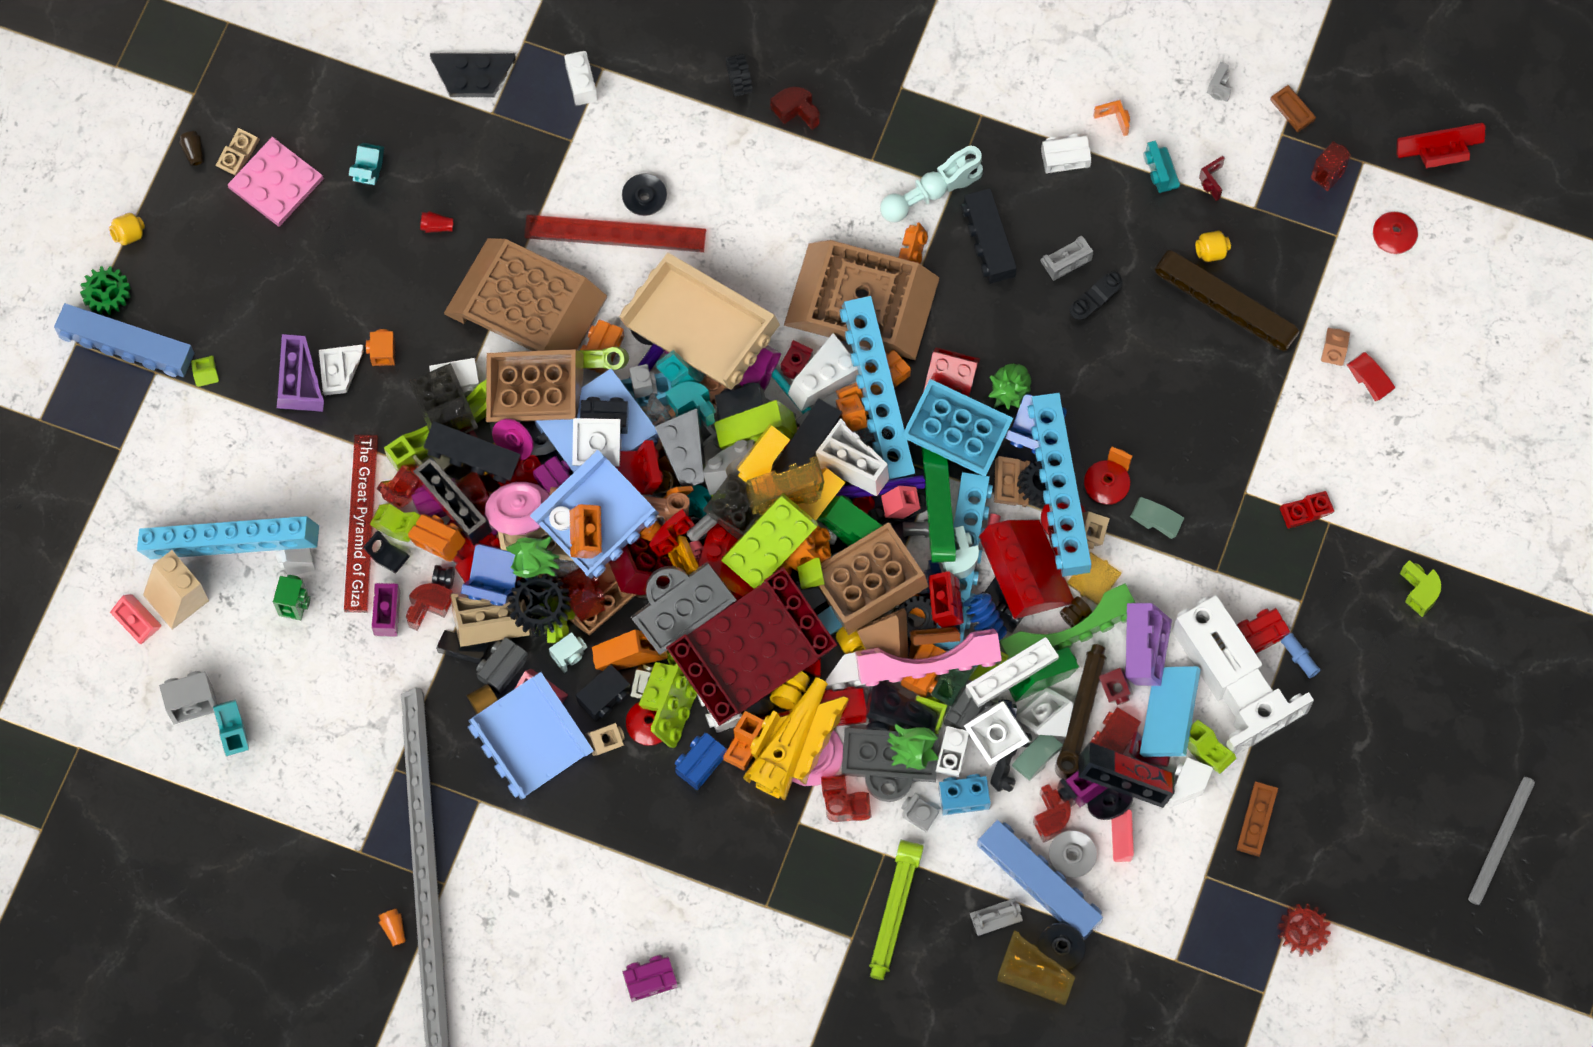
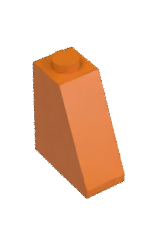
[592,630,668,671]

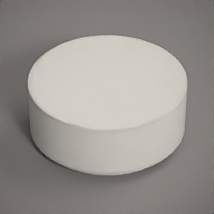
[549,506,570,531]

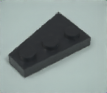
[866,681,937,733]

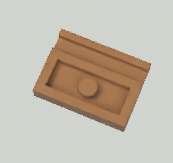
[994,456,1030,507]

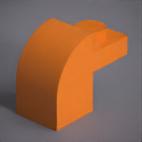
[723,711,764,771]

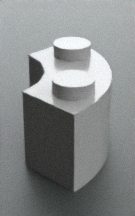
[703,440,755,495]

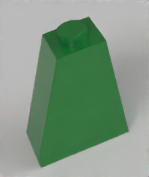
[1009,647,1079,702]

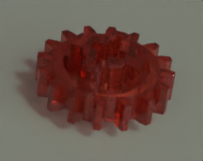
[1278,904,1331,957]

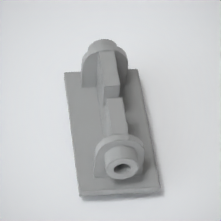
[970,898,1023,936]

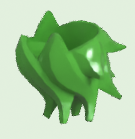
[988,364,1031,410]
[506,536,560,578]
[887,724,939,770]

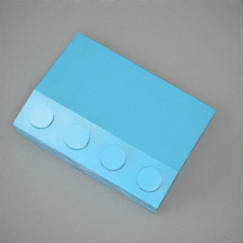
[902,379,1013,476]

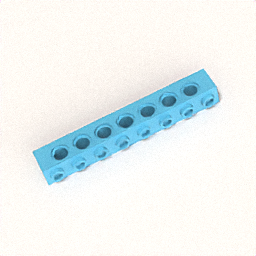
[840,296,915,480]
[1027,393,1092,577]
[934,472,993,651]
[137,516,319,559]

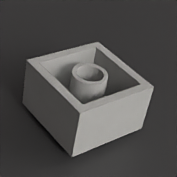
[159,671,217,724]

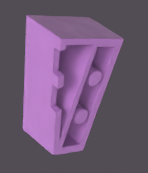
[277,334,324,412]
[1125,603,1172,686]

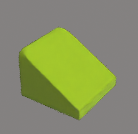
[191,356,219,387]
[797,557,825,589]

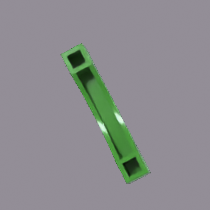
[999,583,1136,660]

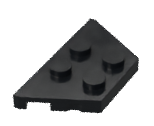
[430,53,516,97]

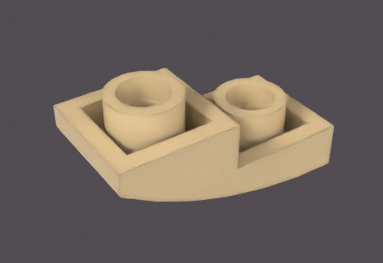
[215,128,260,176]

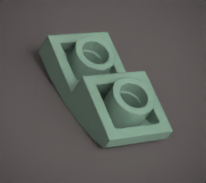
[1130,497,1184,539]
[1012,735,1063,781]

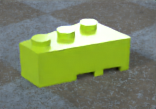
[714,400,797,450]

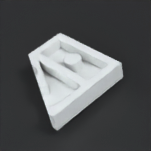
[319,345,364,395]

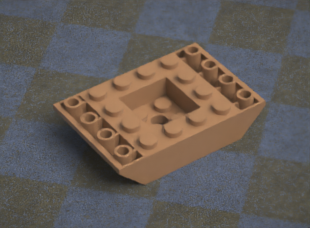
[784,240,939,360]

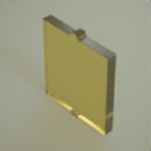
[1067,552,1122,605]

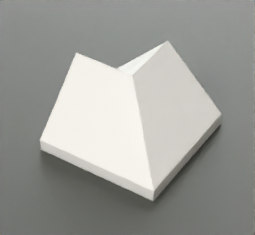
[1016,687,1073,737]
[964,701,1030,765]

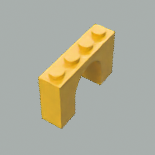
[736,424,845,521]

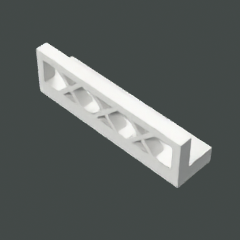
[965,637,1059,707]

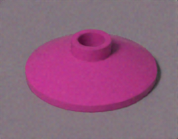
[492,419,533,460]

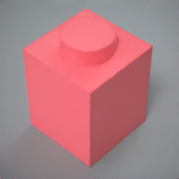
[881,486,921,519]

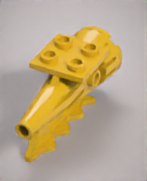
[743,677,849,800]

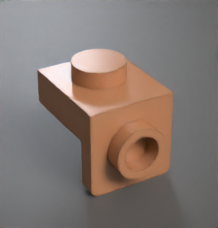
[1321,328,1350,366]

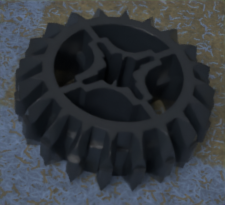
[507,573,571,636]

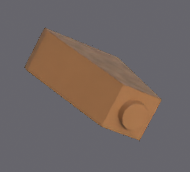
[857,608,909,681]

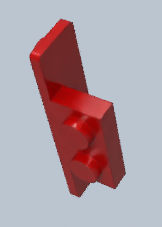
[1397,123,1485,168]

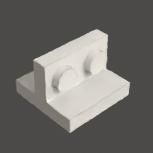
[572,418,622,467]

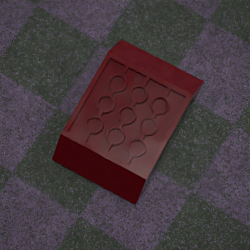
[666,567,837,726]

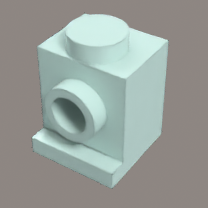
[549,633,587,673]

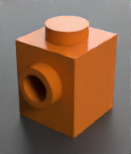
[366,329,395,366]

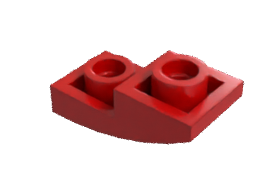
[1346,352,1395,401]
[1280,491,1335,529]
[649,509,695,557]

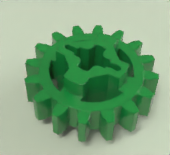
[80,266,131,315]

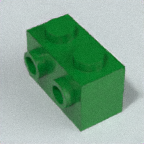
[273,575,311,621]

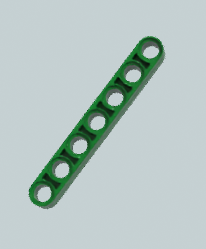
[922,447,956,563]

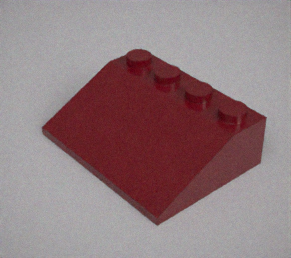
[608,533,686,595]

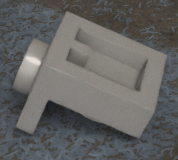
[1207,62,1231,102]
[901,793,939,832]

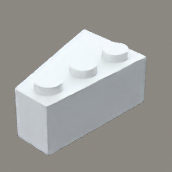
[788,333,858,411]
[816,419,889,496]

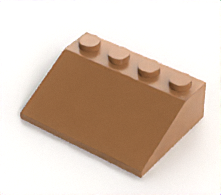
[486,349,584,422]
[818,522,929,635]

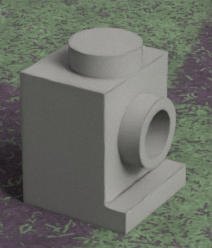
[629,364,658,399]

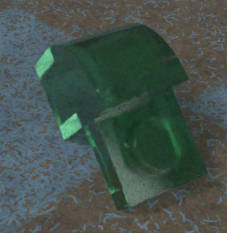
[930,666,975,708]

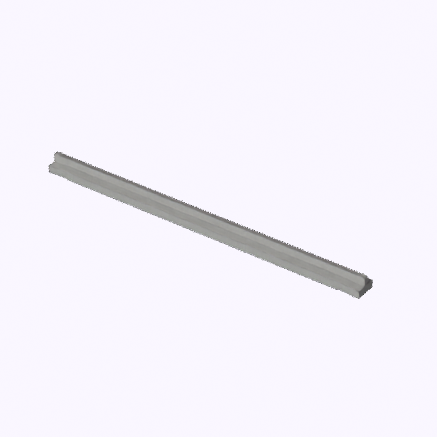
[401,688,449,1047]

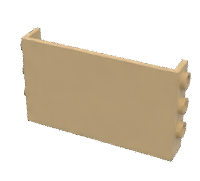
[619,252,780,390]

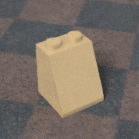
[143,550,209,630]

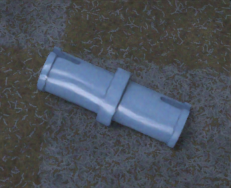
[1281,633,1321,679]

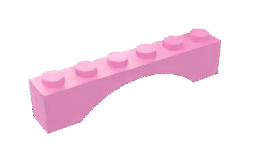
[855,629,1002,686]

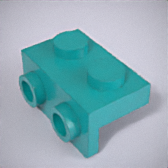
[1143,140,1180,193]

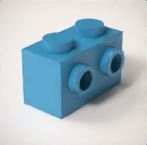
[938,774,991,816]

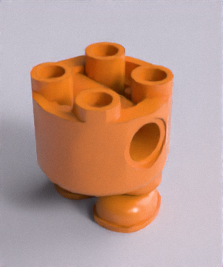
[775,525,831,576]

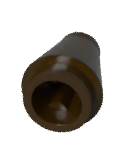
[179,131,204,166]

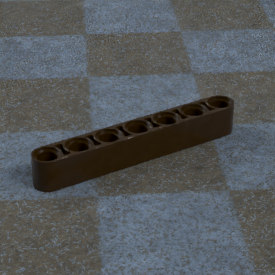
[1154,250,1299,351]

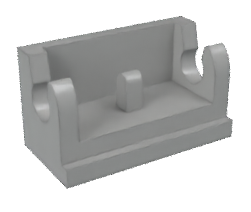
[1041,235,1093,281]

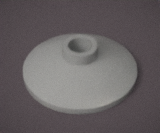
[1049,831,1097,878]

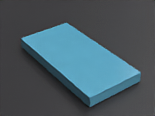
[1140,666,1201,757]

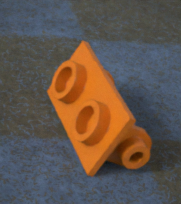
[898,222,928,264]

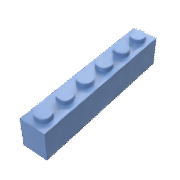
[54,303,194,377]
[977,820,1103,940]

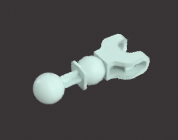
[880,146,983,222]

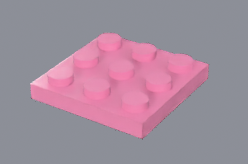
[228,137,323,227]

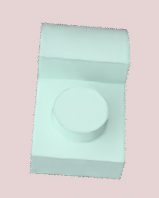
[941,526,979,579]

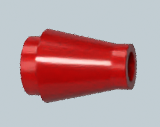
[420,211,453,233]

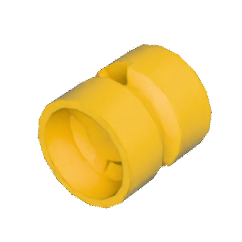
[770,672,810,710]

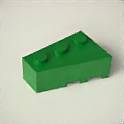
[817,495,882,547]

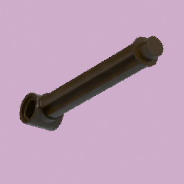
[1055,644,1107,780]

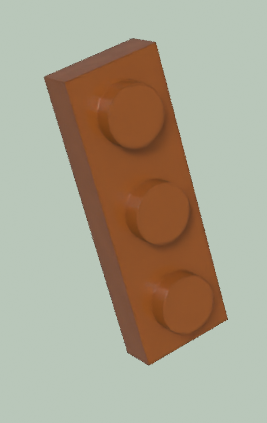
[1236,781,1278,857]

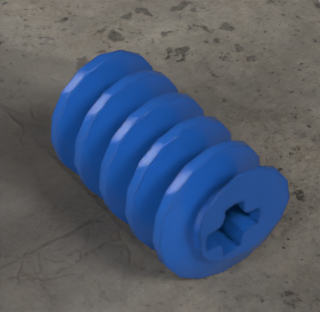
[963,593,1007,641]

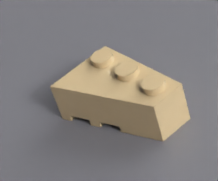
[451,594,530,647]

